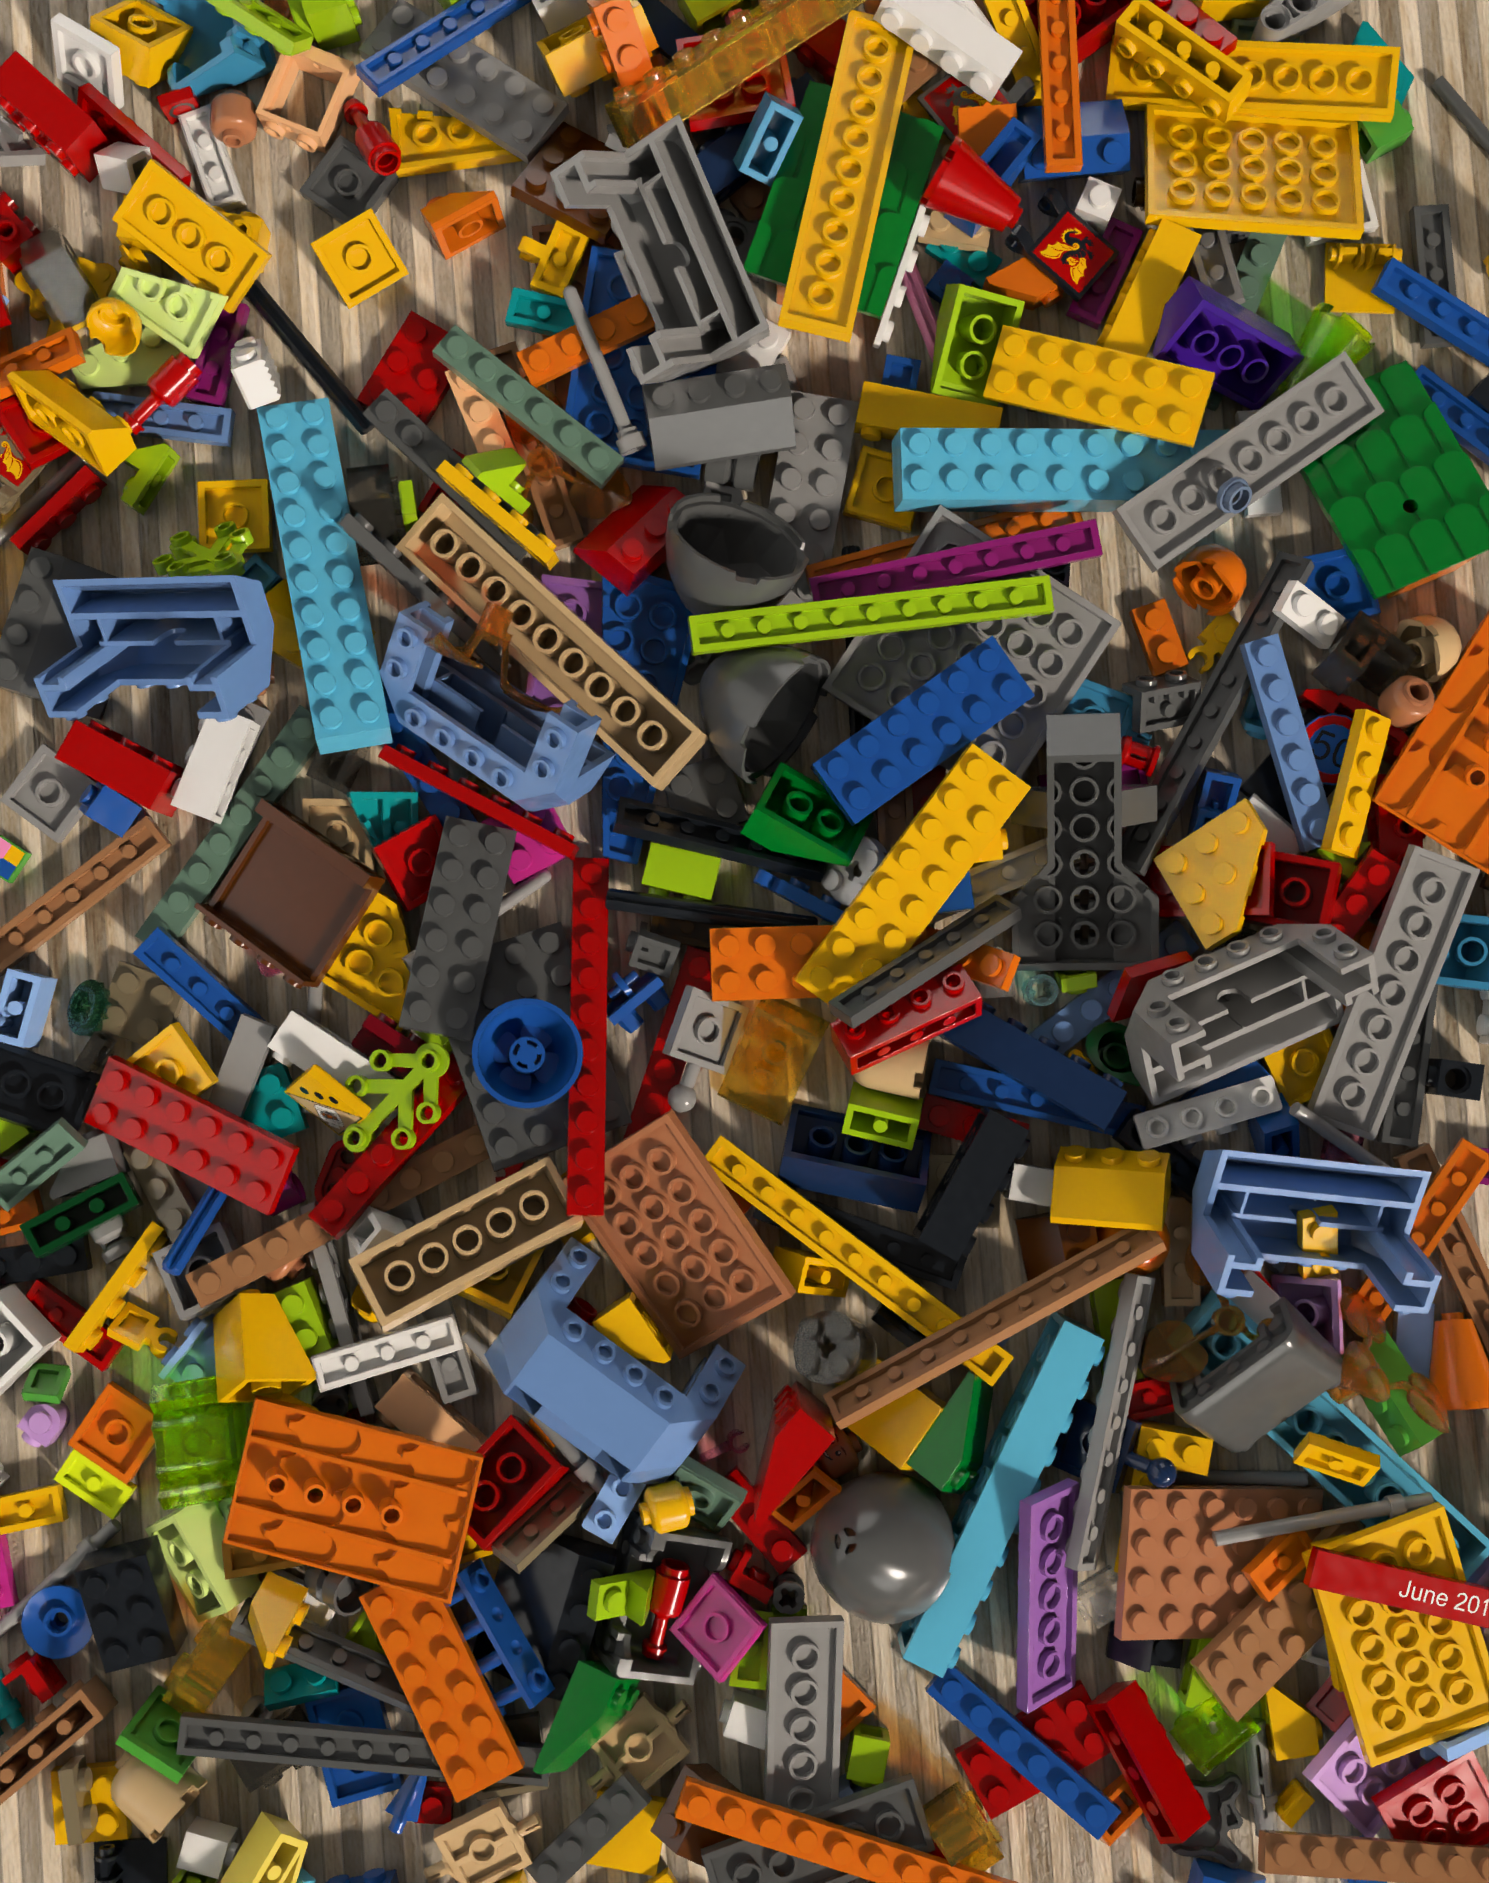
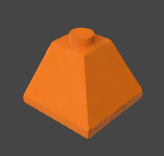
[420,191,506,260]

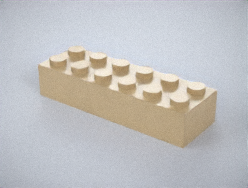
[348,1156,584,1333]

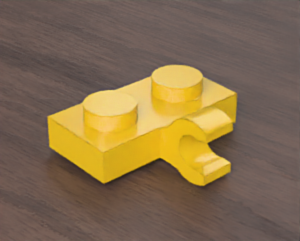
[517,220,590,299]

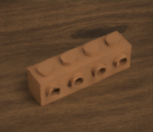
[0,1675,119,1805]

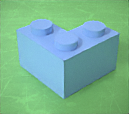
[0,968,58,1048]

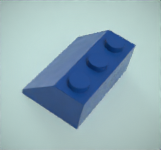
[1017,99,1131,183]

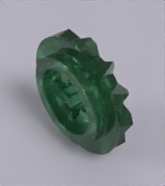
[67,979,112,1037]

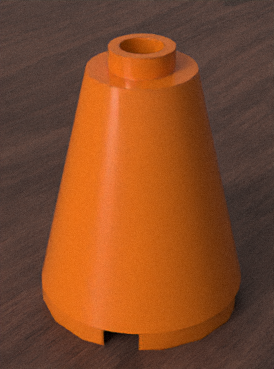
[1427,1312,1489,1411]

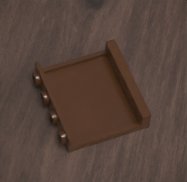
[194,798,386,989]

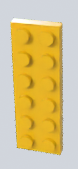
[983,325,1215,448]

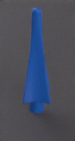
[385,1775,428,1834]

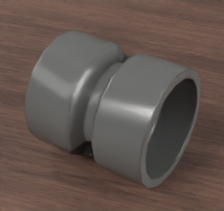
[704,455,761,492]
[304,1566,373,1617]

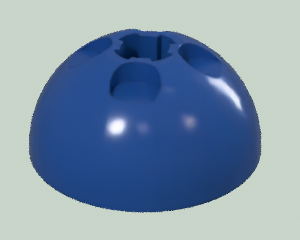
[472,998,583,1108]

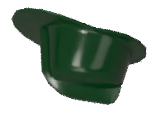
[1085,1022,1141,1087]

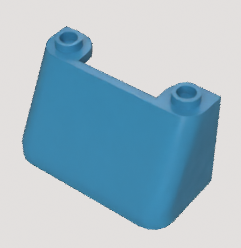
[154,0,277,97]

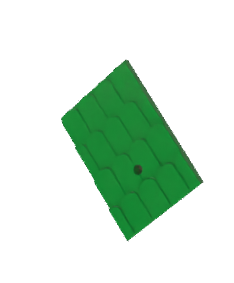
[744,80,944,319]
[1299,360,1489,600]

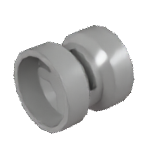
[90,1216,137,1265]

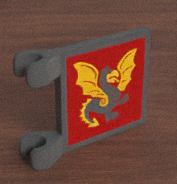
[917,73,1035,143]

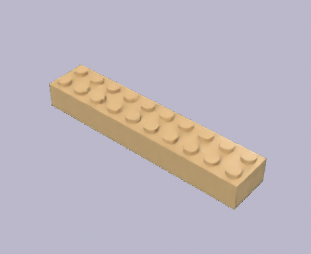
[395,493,709,791]

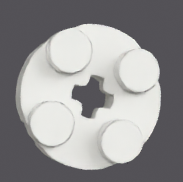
[822,836,887,906]

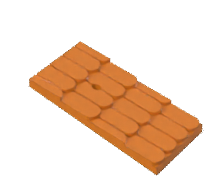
[1372,611,1489,875]
[223,1395,484,1604]

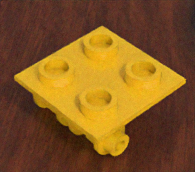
[1324,242,1403,314]

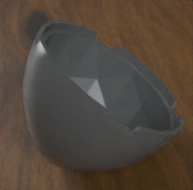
[666,493,809,615]
[699,645,831,785]
[810,1471,955,1624]

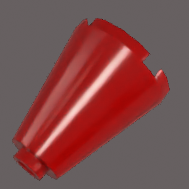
[919,135,1024,232]

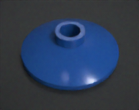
[21,1585,93,1659]

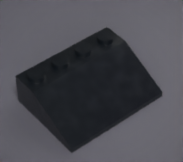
[473,1533,617,1701]

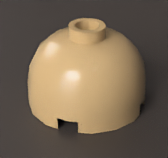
[1388,614,1462,686]

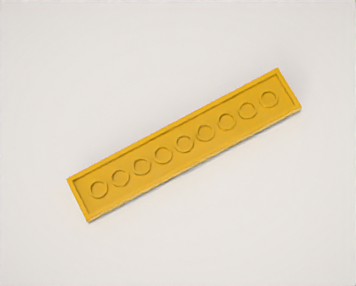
[778,9,914,343]

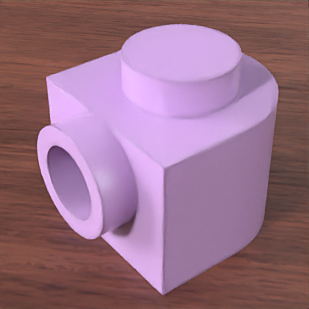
[17,1401,70,1448]

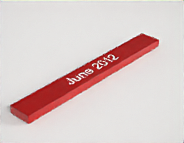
[1303,1546,1489,1629]

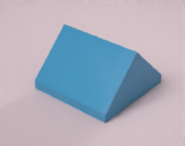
[1436,914,1489,991]

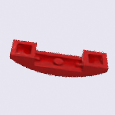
[1296,689,1409,766]

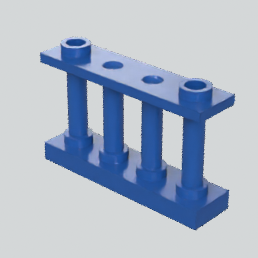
[449,1558,555,1716]

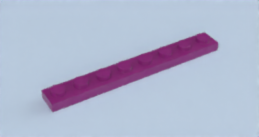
[809,519,1103,602]

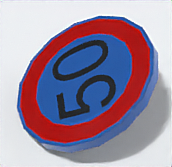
[1305,713,1353,785]

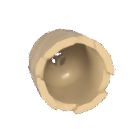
[853,1038,932,1100]
[110,1751,208,1844]

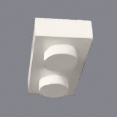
[1272,580,1346,649]

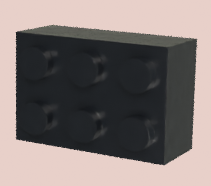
[74,1535,188,1673]

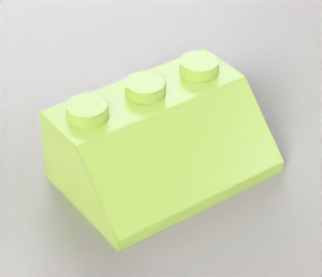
[145,1492,261,1623]

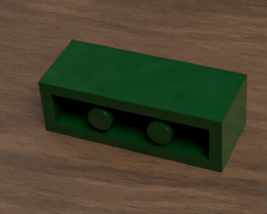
[19,1172,144,1258]

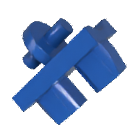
[607,970,670,1033]

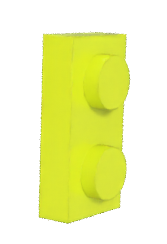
[54,1449,137,1520]

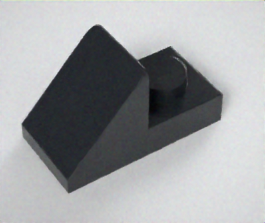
[1105,1619,1183,1673]

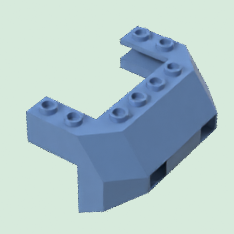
[33,575,274,722]
[380,600,616,813]
[1191,1149,1442,1315]
[484,1236,746,1485]

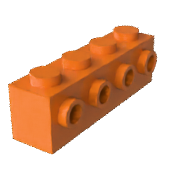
[586,0,671,145]

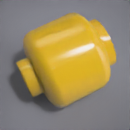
[638,1480,695,1534]

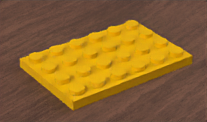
[1144,104,1365,240]
[1302,1502,1489,1768]

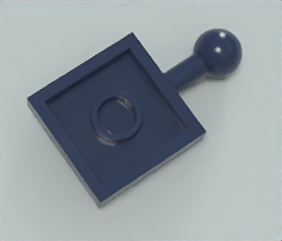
[1051,1398,1177,1494]

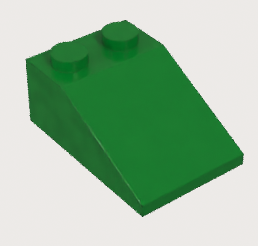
[741,762,873,867]
[907,1371,994,1494]
[533,1660,640,1774]

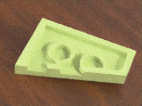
[108,267,229,359]
[71,324,180,394]

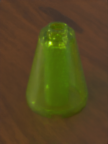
[1278,302,1375,397]

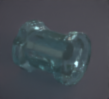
[1021,974,1058,1007]

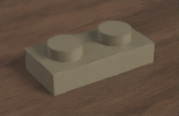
[58,1755,98,1846]

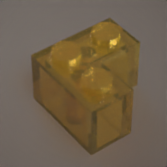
[162,1614,252,1714]
[923,1781,1004,1871]

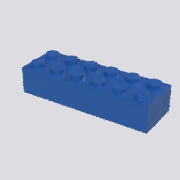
[810,635,1035,826]

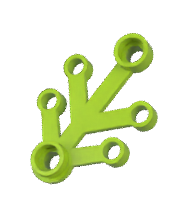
[152,521,254,577]
[343,1043,450,1152]

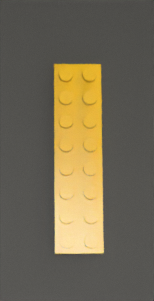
[1105,35,1401,123]
[794,743,1031,1005]

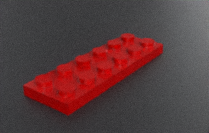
[84,1055,300,1216]

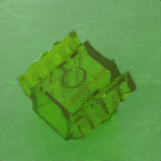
[149,1376,247,1510]

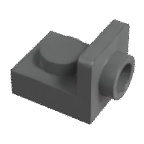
[625,921,681,978]

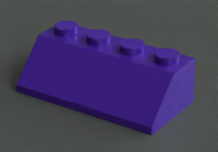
[1153,276,1304,410]

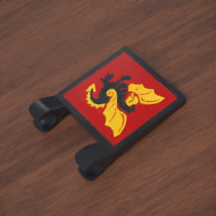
[1005,187,1120,303]

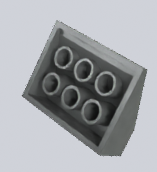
[0,547,119,721]

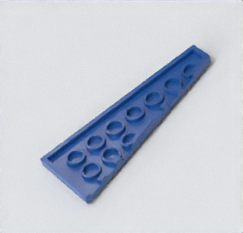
[602,575,693,865]

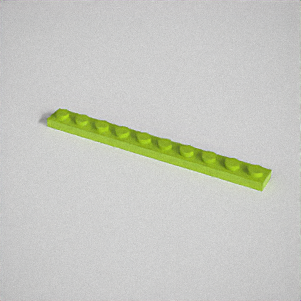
[687,575,1054,656]

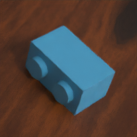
[733,91,804,187]

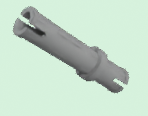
[1242,1718,1279,1837]

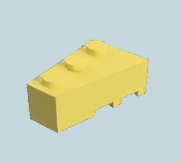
[220,1811,308,1883]

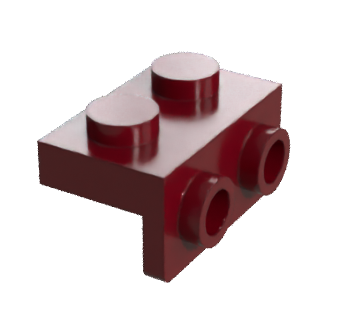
[351,1012,430,1079]

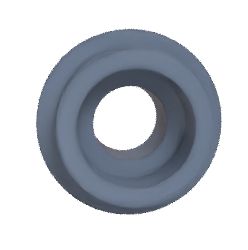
[1216,477,1252,514]

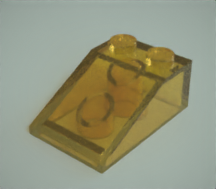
[717,999,831,1126]

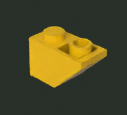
[248,1572,310,1670]

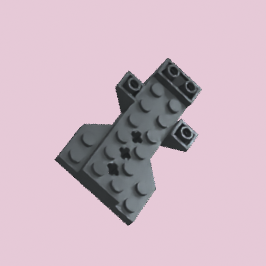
[1011,712,1159,971]

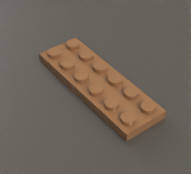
[1190,1521,1360,1722]

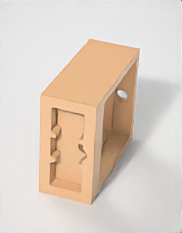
[255,45,360,154]

